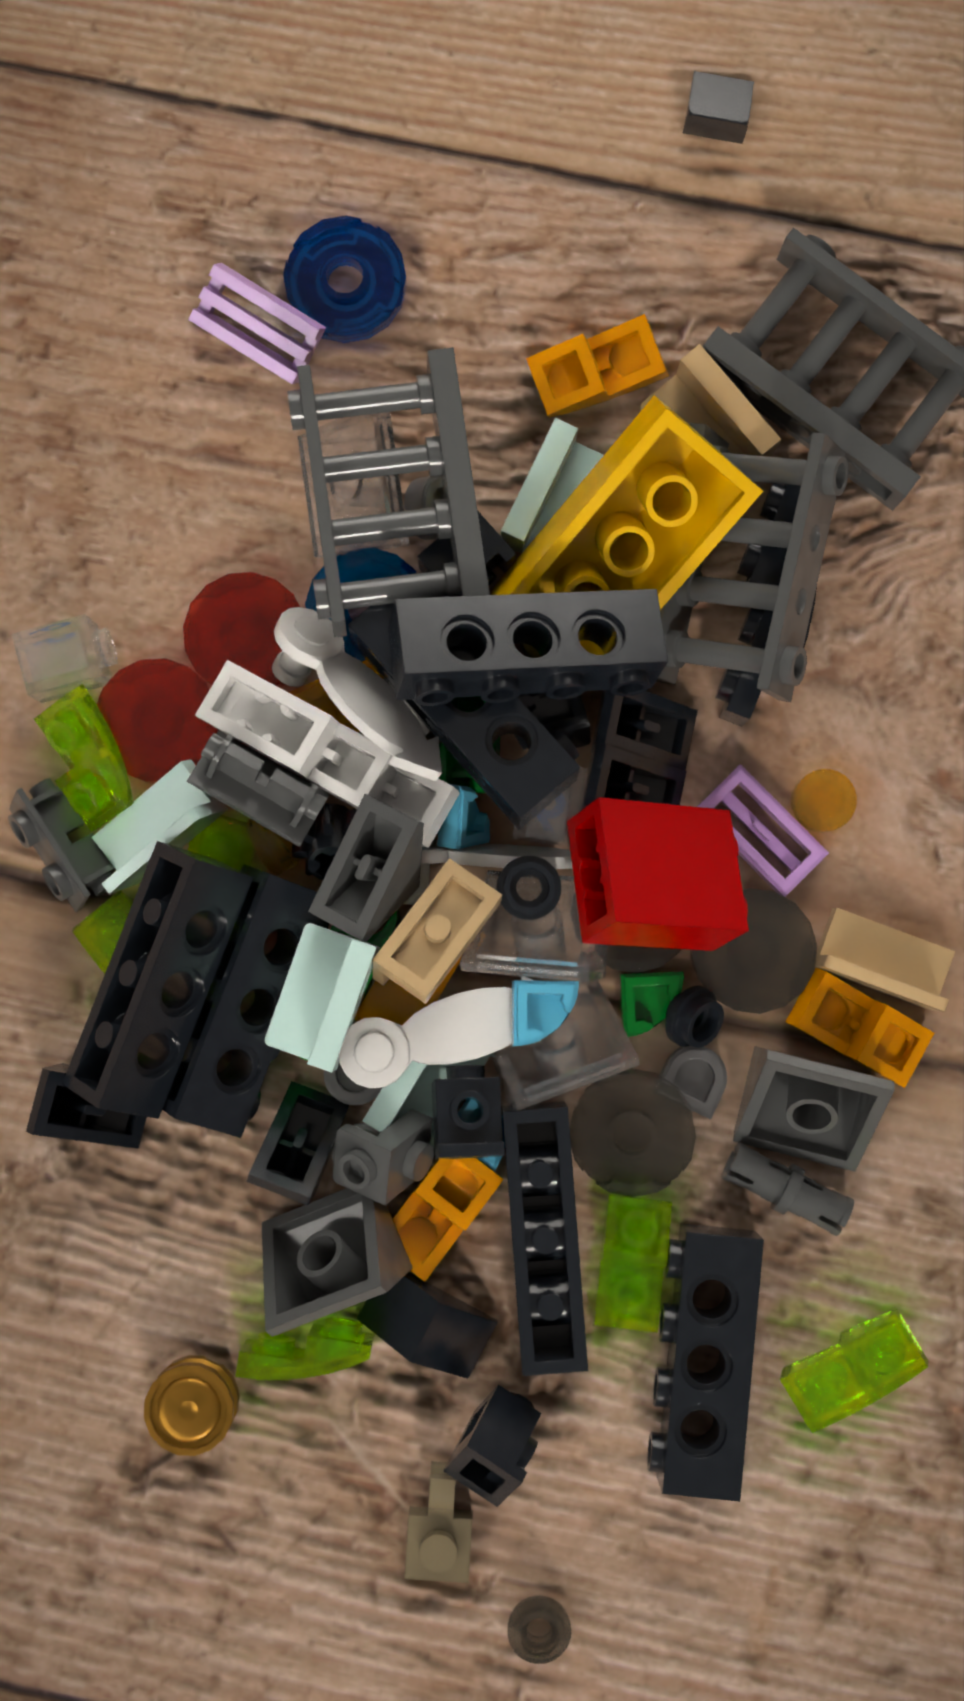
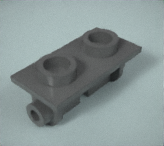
[187,730,330,847]
[8,778,116,912]

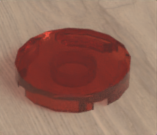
[183,572,300,688]
[94,658,218,783]

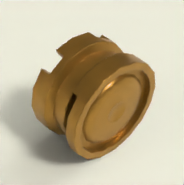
[144,1355,239,1456]

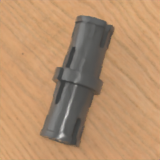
[722,1142,854,1236]

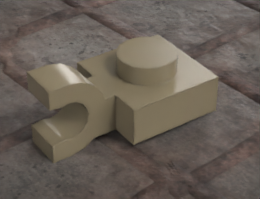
[405,1461,473,1583]

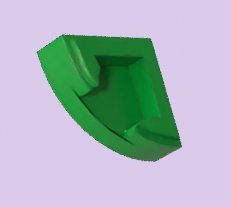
[619,972,684,1037]

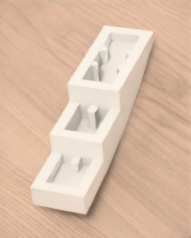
[195,660,460,848]

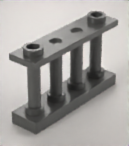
[703,227,964,511]
[287,347,490,638]
[656,423,848,702]

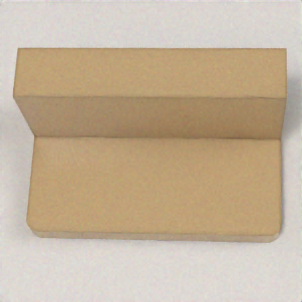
[640,344,781,457]
[372,858,502,1004]
[811,908,955,1012]

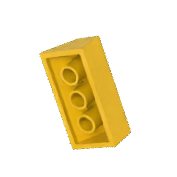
[491,395,763,655]

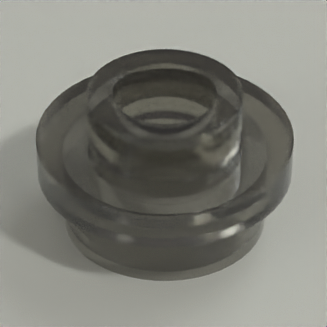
[507,1595,571,1664]

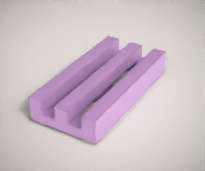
[188,263,326,384]
[697,764,829,898]

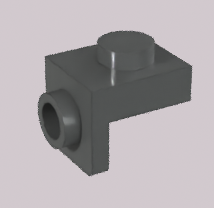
[332,1109,434,1205]

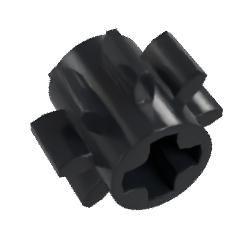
[292,803,357,880]

